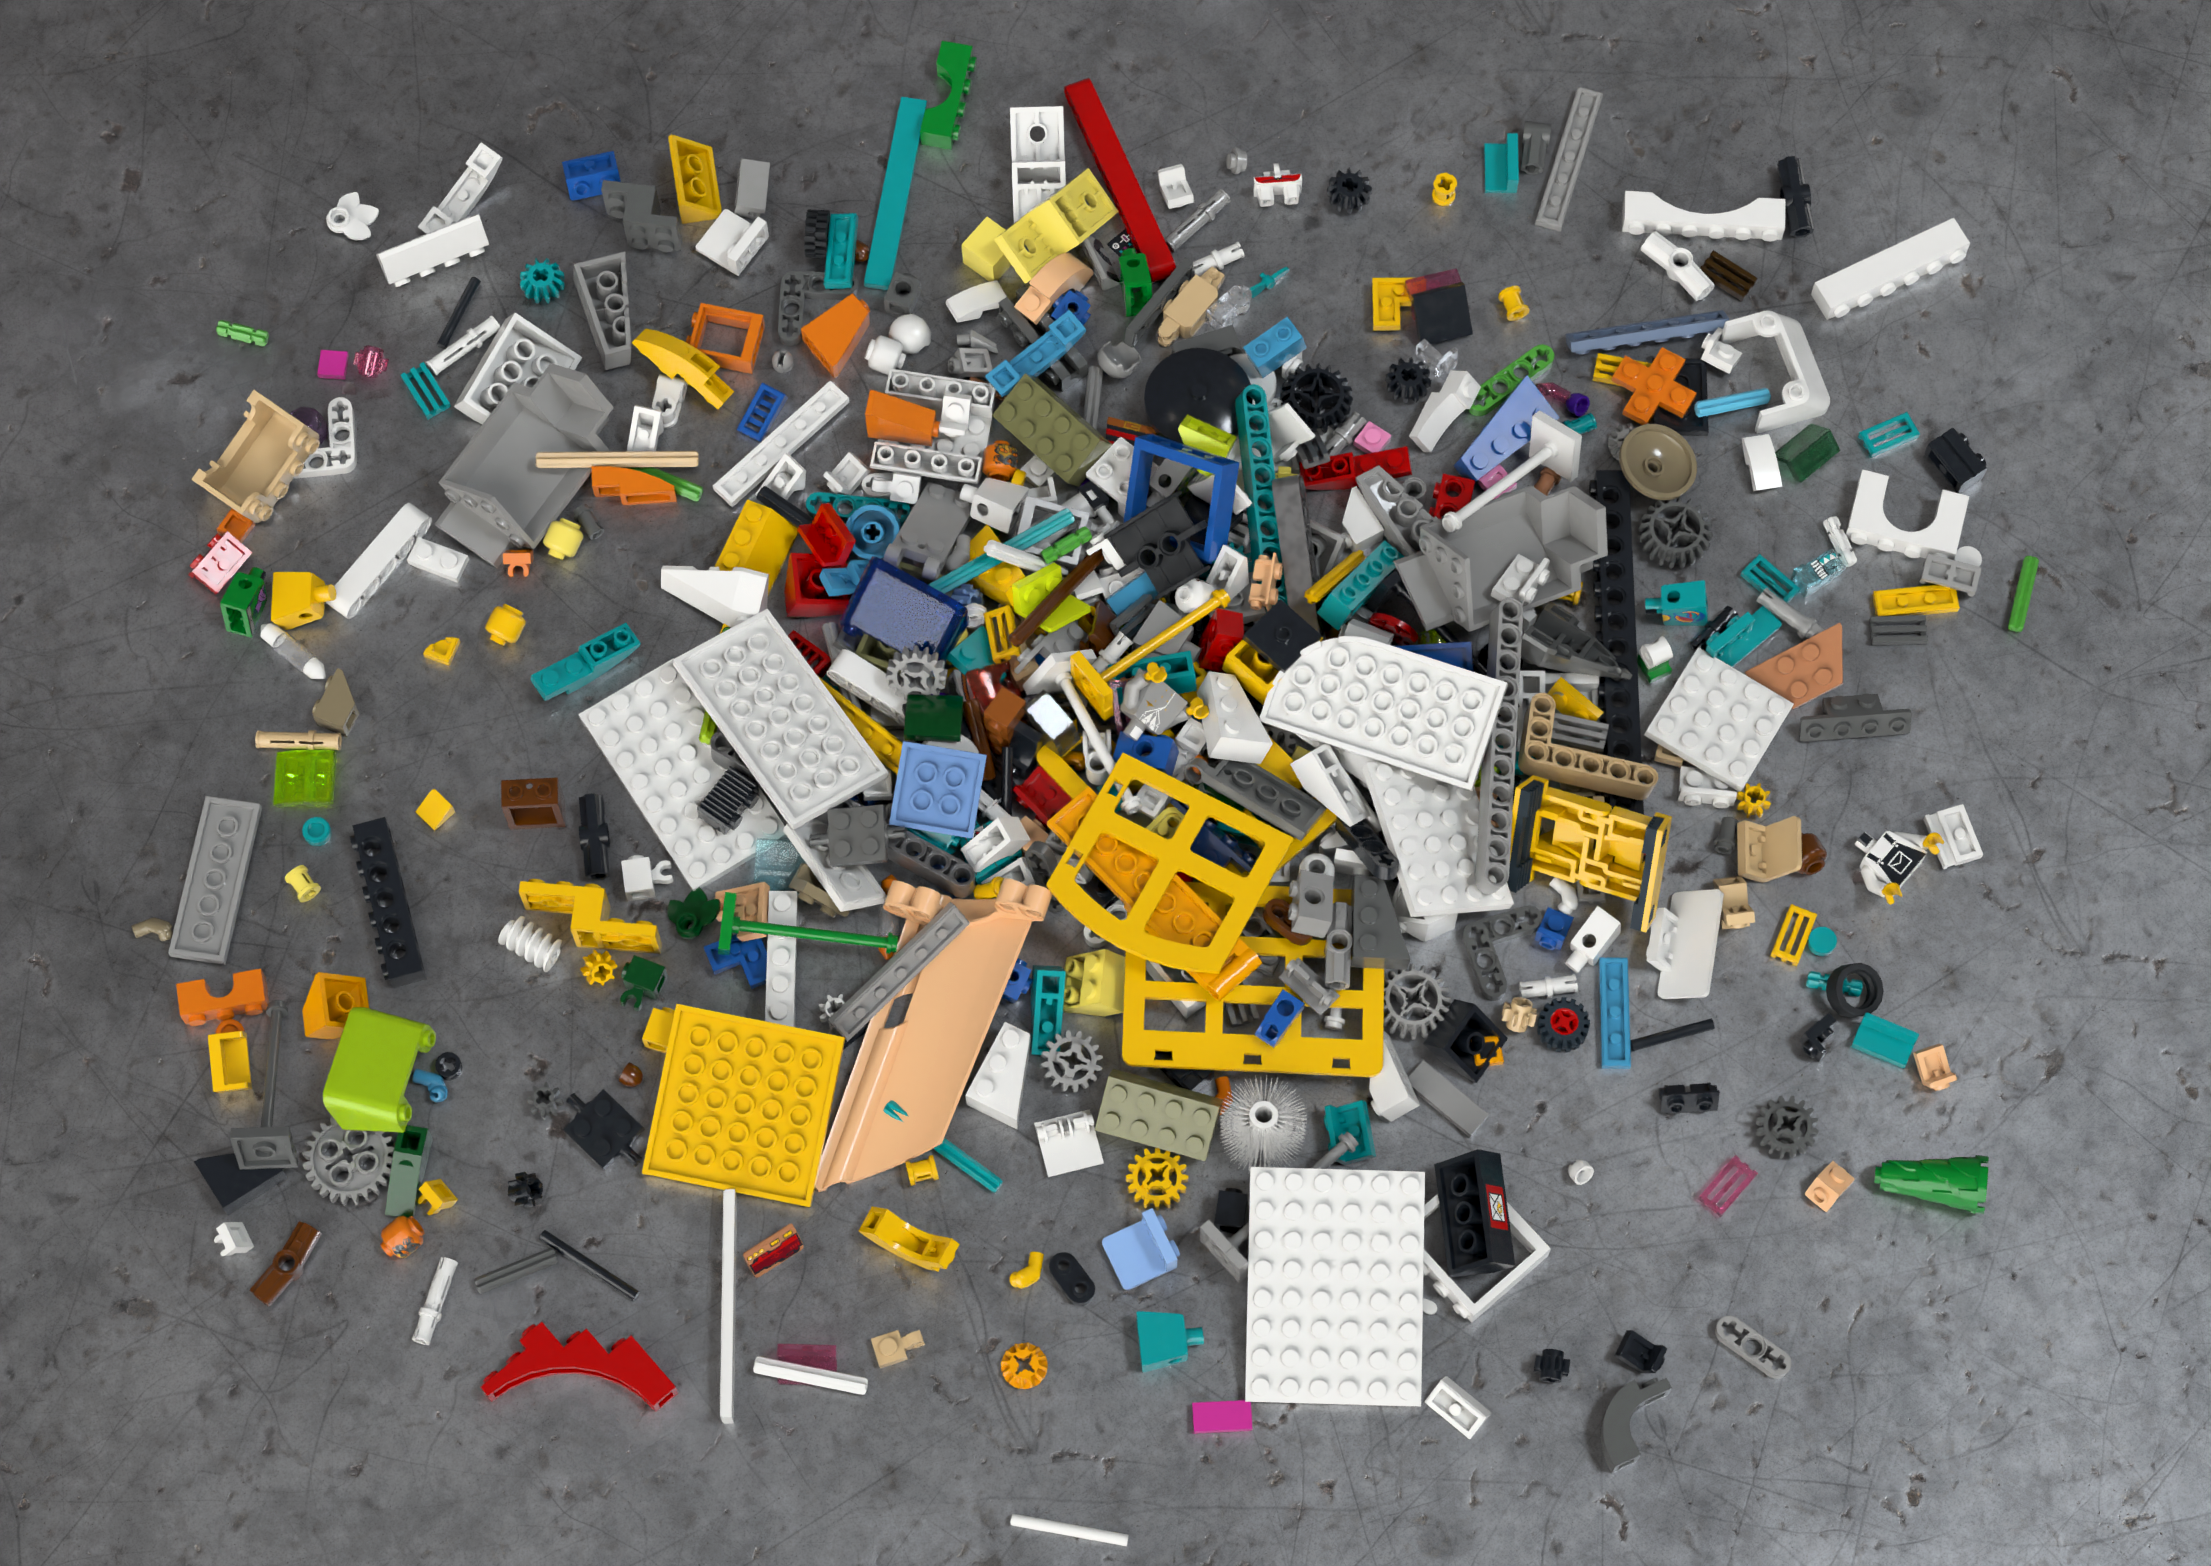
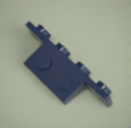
[1170,798,1258,873]

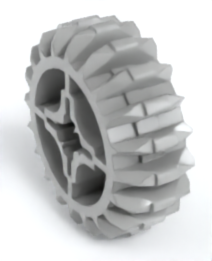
[1383,963,1452,1040]

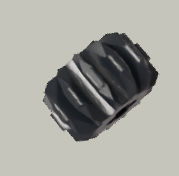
[1327,167,1372,215]
[1385,357,1432,404]

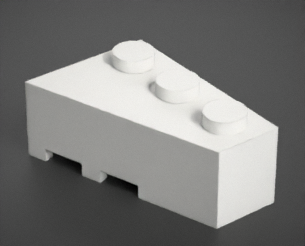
[1197,671,1273,764]
[965,1022,1031,1129]

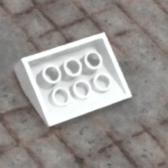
[454,313,582,424]

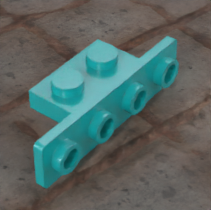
[1706,606,1782,667]

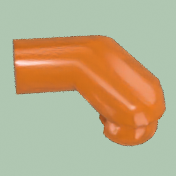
[1215,1076,1233,1116]

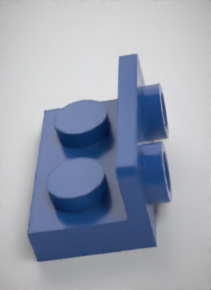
[562,151,621,201]

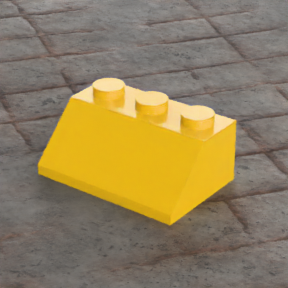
[714,499,799,596]

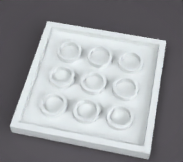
[1644,647,1794,792]

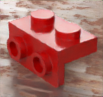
[797,503,856,567]
[1012,765,1072,828]

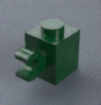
[620,955,668,1012]

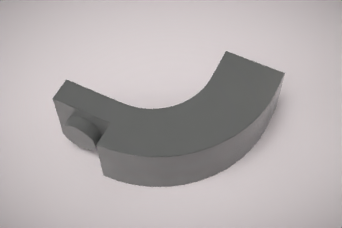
[1600,1378,1672,1473]

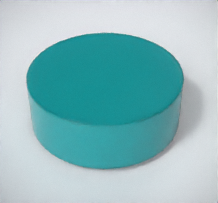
[302,817,332,846]
[1807,927,1837,956]

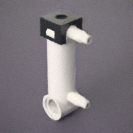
[1012,480,1115,549]

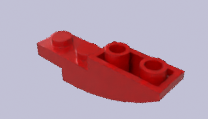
[1299,446,1412,490]

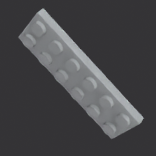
[168,796,262,965]

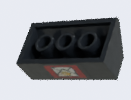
[1434,1149,1516,1277]

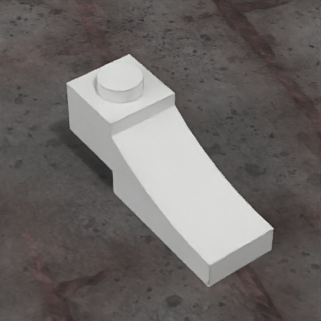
[1409,370,1481,452]

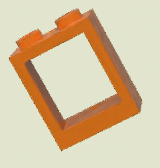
[686,303,765,374]

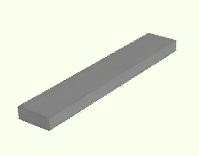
[1535,86,1603,232]
[828,902,970,1041]

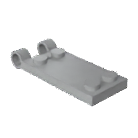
[883,482,972,581]

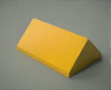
[668,134,722,224]

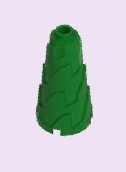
[1874,1155,1989,1214]

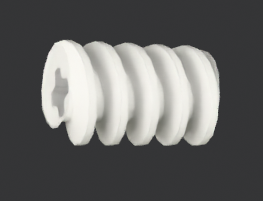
[498,916,562,972]

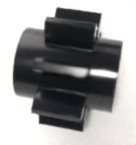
[508,1172,543,1208]
[1534,1349,1570,1383]

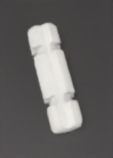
[1823,516,1857,567]

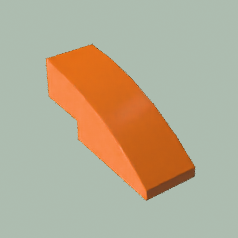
[591,466,677,505]

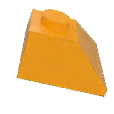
[302,972,369,1040]

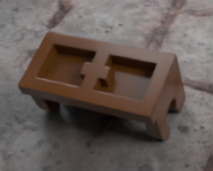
[1079,600,1117,665]

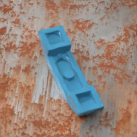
[985,310,1087,397]

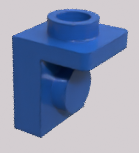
[1535,907,1574,950]

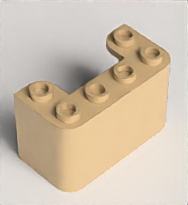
[191,390,320,523]

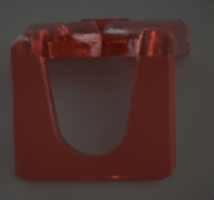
[965,661,1022,714]

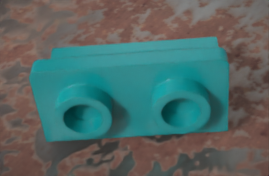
[1323,1100,1376,1165]

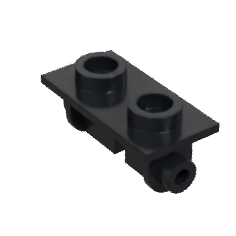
[1659,1082,1720,1114]

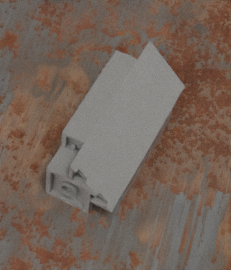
[434,363,614,569]
[1393,486,1608,632]

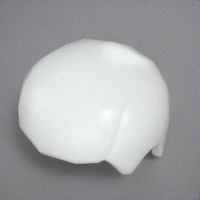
[888,314,931,354]

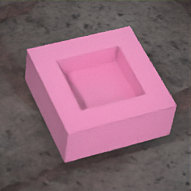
[1353,421,1391,454]
[1478,464,1517,500]

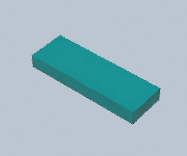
[824,213,859,289]

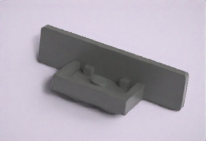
[1799,694,1912,742]

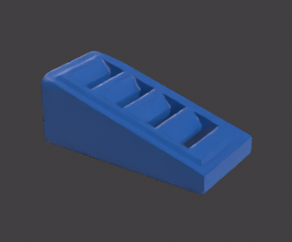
[736,382,788,443]

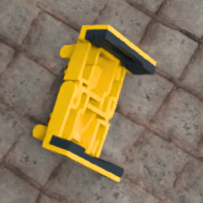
[1507,775,1672,932]

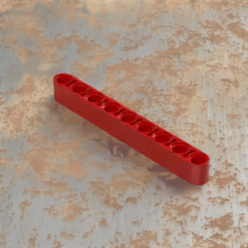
[1064,78,1176,283]

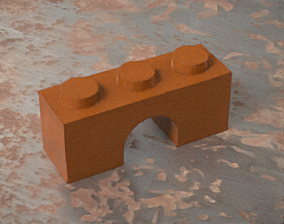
[984,687,1027,755]

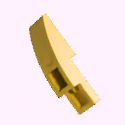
[632,328,735,409]

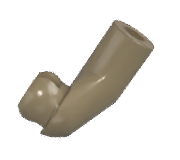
[131,917,173,941]

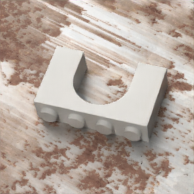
[1845,469,1969,560]

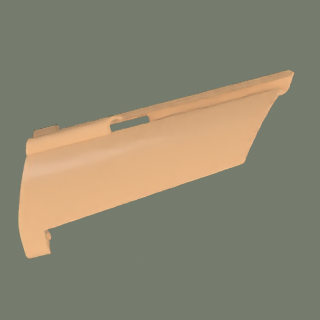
[815,878,1053,1192]

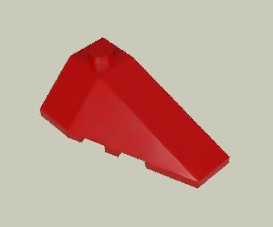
[784,553,864,617]

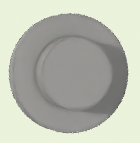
[1226,148,1247,174]

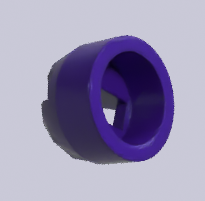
[1566,393,1590,416]

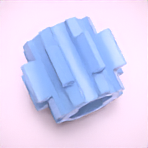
[949,584,985,606]

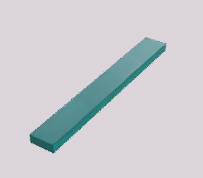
[864,97,927,290]

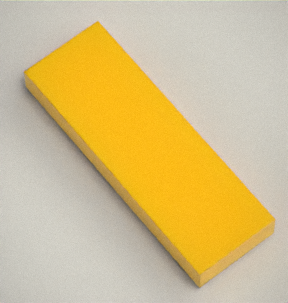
[1872,585,1960,616]

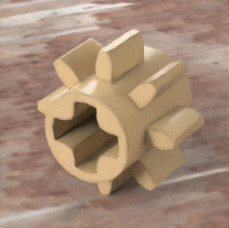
[1501,997,1537,1032]

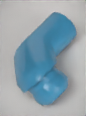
[413,1069,448,1102]

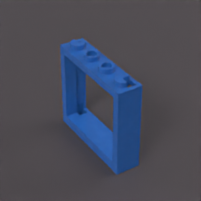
[1123,434,1239,564]

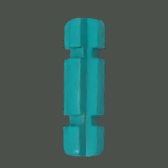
[1806,971,1863,997]

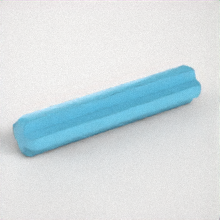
[1694,388,1771,417]

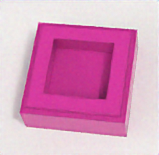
[317,350,349,380]

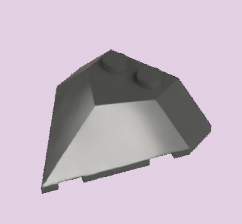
[1521,601,1632,679]

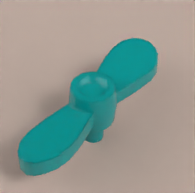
[1247,267,1290,298]

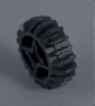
[1280,363,1353,434]

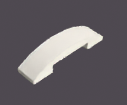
[418,142,503,234]
[1136,718,1206,820]

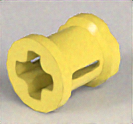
[285,865,321,903]

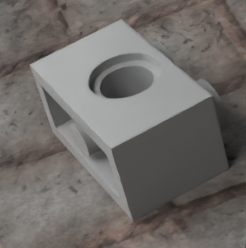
[1288,870,1334,938]

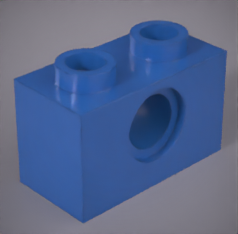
[1113,731,1179,777]

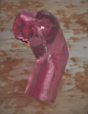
[1535,382,1571,404]

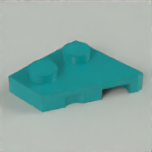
[946,626,1007,695]

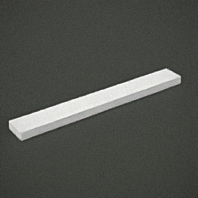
[720,1189,737,1424]

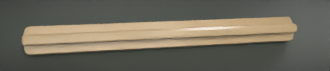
[536,451,699,468]

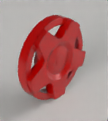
[1368,613,1418,646]

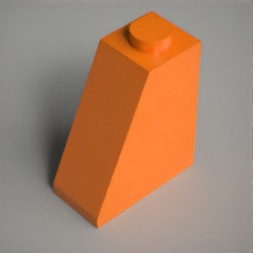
[801,293,870,379]
[865,390,940,447]

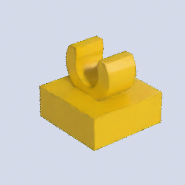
[418,1179,458,1215]

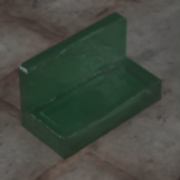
[1775,424,1841,482]

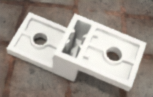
[1010,106,1066,223]

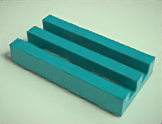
[400,362,451,420]
[1858,412,1920,458]
[1740,554,1801,603]

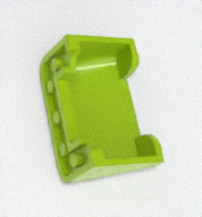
[323,1007,436,1132]

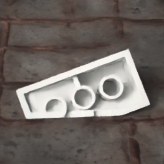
[661,566,769,628]

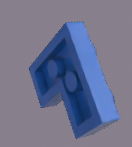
[704,934,767,989]

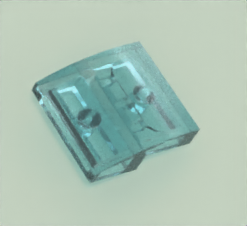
[754,838,806,900]

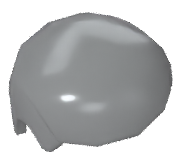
[1097,341,1141,378]

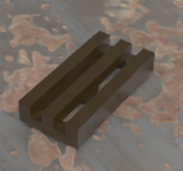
[1700,250,1758,301]

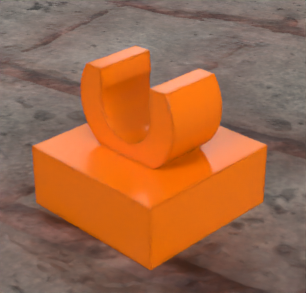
[503,549,534,577]

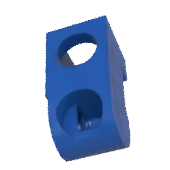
[1255,990,1304,1048]

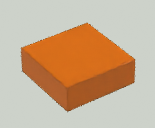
[216,508,256,543]

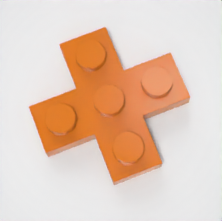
[1611,347,1697,425]

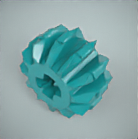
[520,258,565,304]

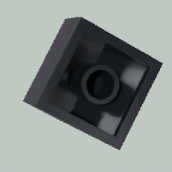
[1423,999,1508,1083]

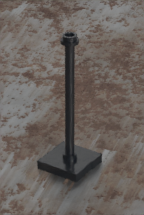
[1366,551,1487,676]

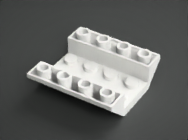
[870,369,996,484]

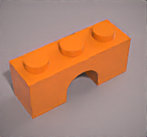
[176,968,269,1026]

